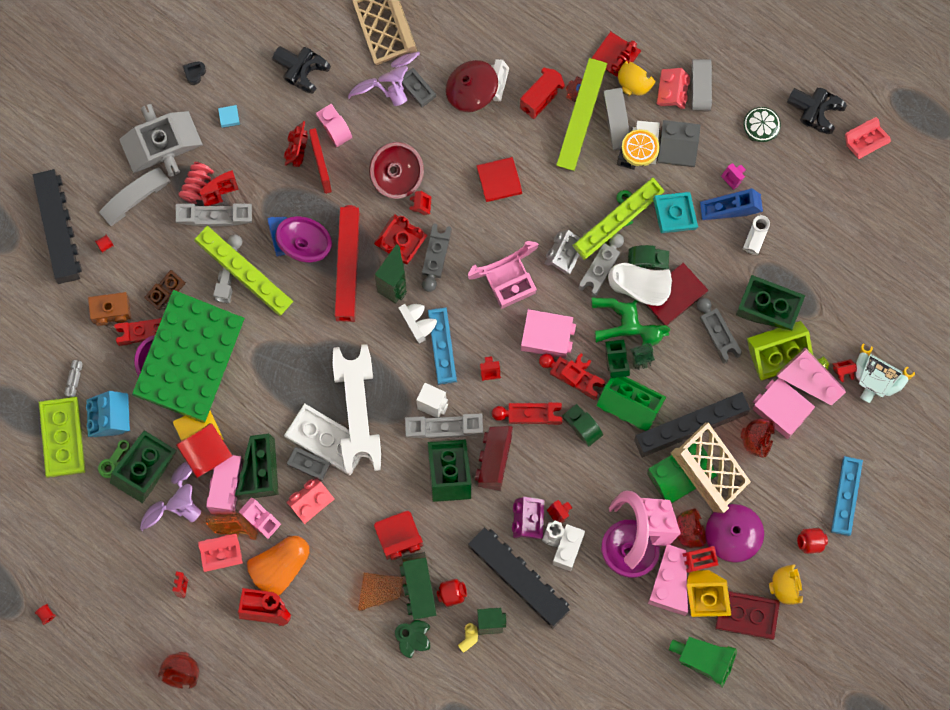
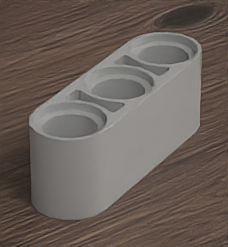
[691,59,712,111]

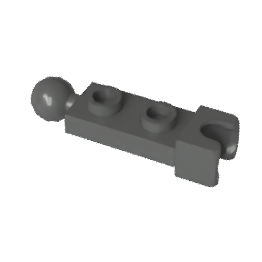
[422,223,452,292]
[696,298,742,364]

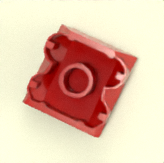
[374,214,428,265]

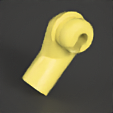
[457,623,478,653]

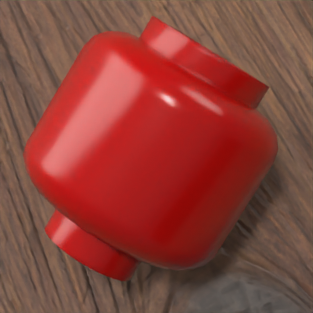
[797,528,828,554]
[437,578,467,607]

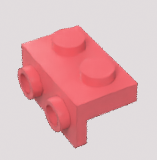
[657,68,690,109]
[845,117,891,159]
[286,478,334,524]
[198,534,243,572]

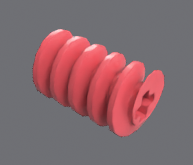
[179,162,214,204]

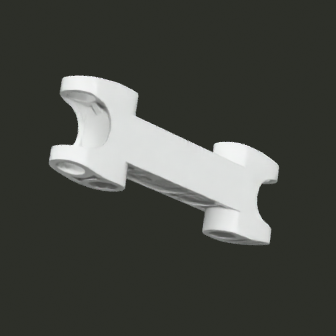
[333,344,381,474]

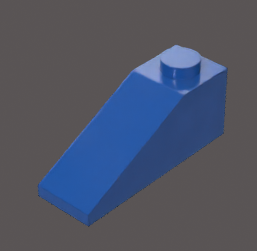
[700,188,763,220]

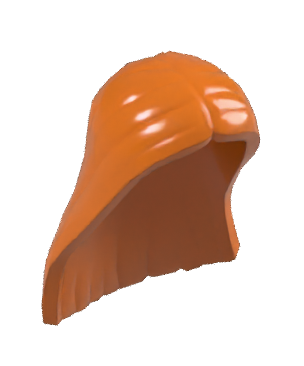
[247,536,310,596]

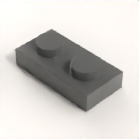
[402,68,436,107]
[287,447,330,481]

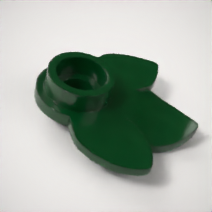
[394,620,430,658]

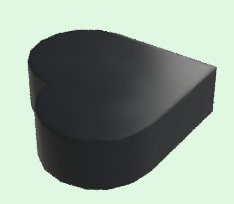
[183,61,206,85]

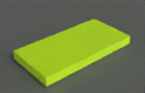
[39,397,85,478]

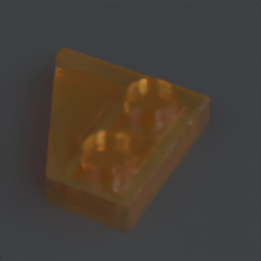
[205,513,258,540]
[358,572,403,611]

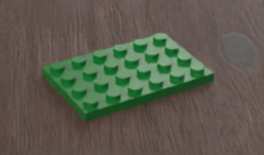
[132,290,245,423]

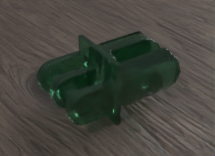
[630,343,655,370]

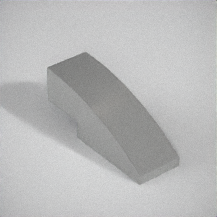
[603,88,630,150]

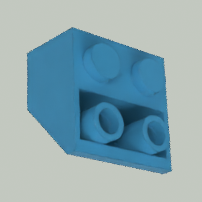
[86,391,130,437]

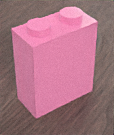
[521,309,576,359]
[752,378,815,439]

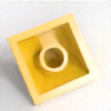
[687,570,731,617]

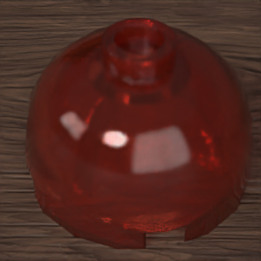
[740,418,775,458]
[676,508,706,548]
[158,652,199,689]

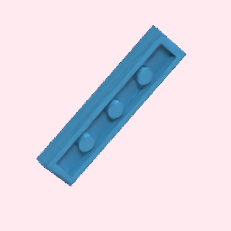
[428,307,457,385]
[831,456,863,536]

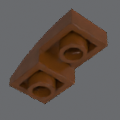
[144,270,186,310]

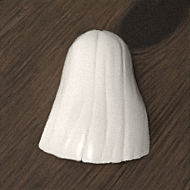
[608,263,672,306]

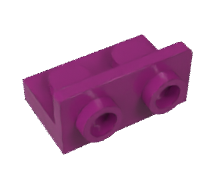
[512,497,544,539]

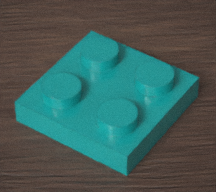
[653,192,698,233]

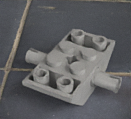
[119,104,203,177]

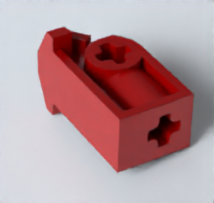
[520,68,565,119]
[238,588,291,626]

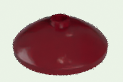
[446,60,498,112]
[369,142,424,199]

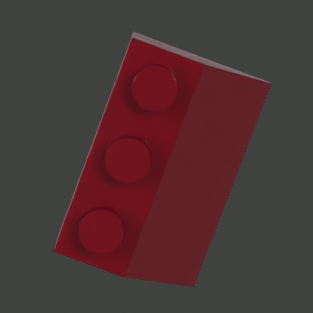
[475,426,513,491]

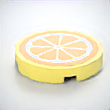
[622,129,659,166]

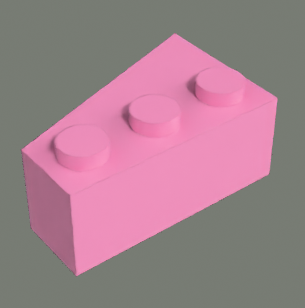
[777,347,846,405]
[206,455,243,517]
[648,544,688,616]

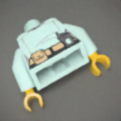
[856,344,915,403]

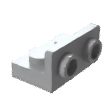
[544,230,580,274]

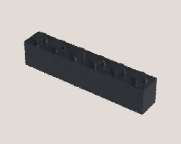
[32,169,82,284]
[634,392,750,458]
[468,527,570,629]

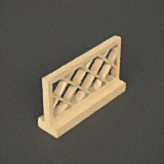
[352,0,418,66]
[671,422,751,513]

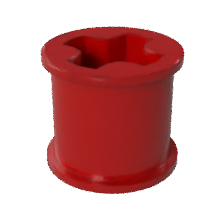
[95,234,114,253]
[35,604,56,625]

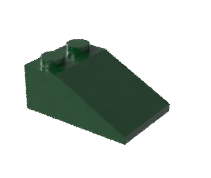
[736,275,806,331]
[110,430,177,504]
[428,439,472,502]

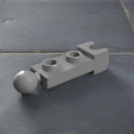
[579,233,624,297]
[214,235,242,303]

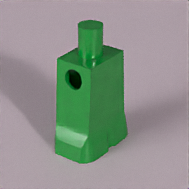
[669,637,737,688]

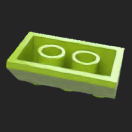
[747,321,813,380]

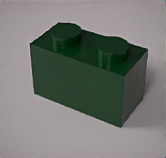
[477,608,507,635]

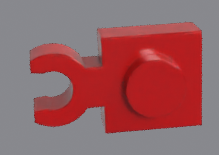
[558,353,591,388]

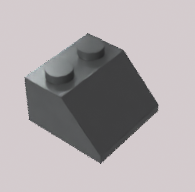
[658,120,701,167]

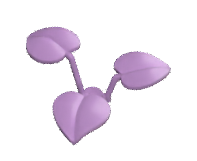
[348,52,420,106]
[140,462,201,532]

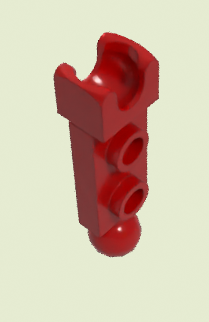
[114,318,162,346]
[539,353,606,400]
[491,402,562,425]

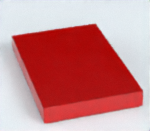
[309,128,332,194]

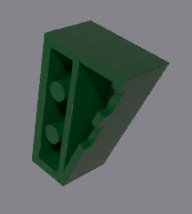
[235,433,279,500]
[399,552,437,620]

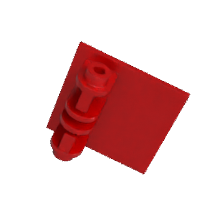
[592,31,641,77]
[284,121,308,167]

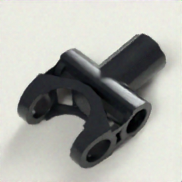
[272,46,331,94]
[787,88,847,134]

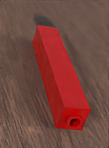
[335,205,360,322]

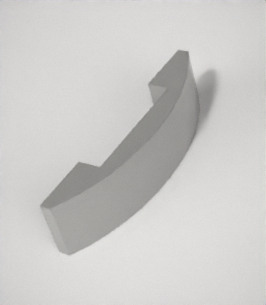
[99,167,171,227]
[176,204,252,226]
[405,414,483,438]

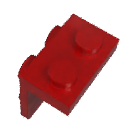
[374,511,423,560]

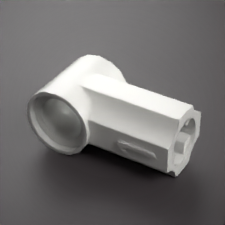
[743,215,770,255]
[542,521,565,547]

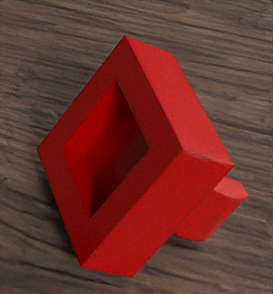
[409,191,431,215]
[480,356,501,381]
[832,359,857,382]
[547,500,572,523]

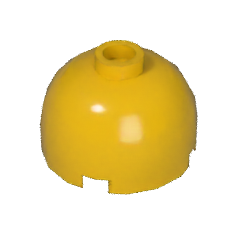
[618,61,656,96]
[769,564,803,605]

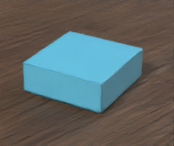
[218,105,240,128]

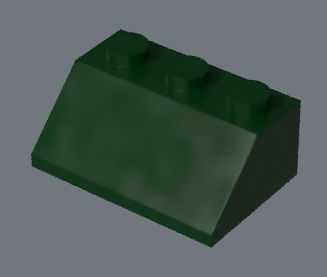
[374,244,407,304]

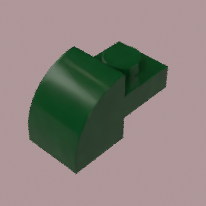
[628,245,669,270]
[605,340,630,378]
[562,404,603,447]

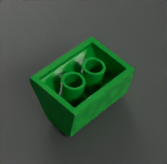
[596,377,666,431]
[647,440,717,504]

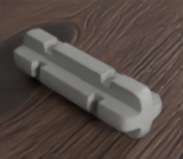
[64,360,83,397]

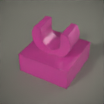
[721,163,746,190]

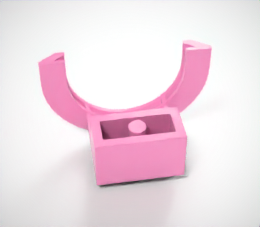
[468,241,539,309]
[609,491,681,569]

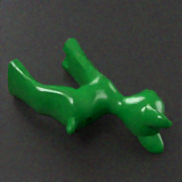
[591,297,670,350]

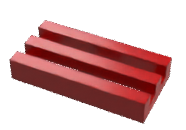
[682,546,718,573]
[172,571,189,598]

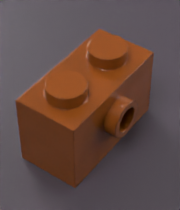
[88,292,131,326]

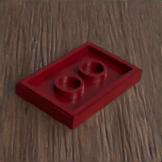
[645,262,709,325]
[715,591,780,640]

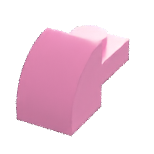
[316,104,352,147]
[239,497,281,539]

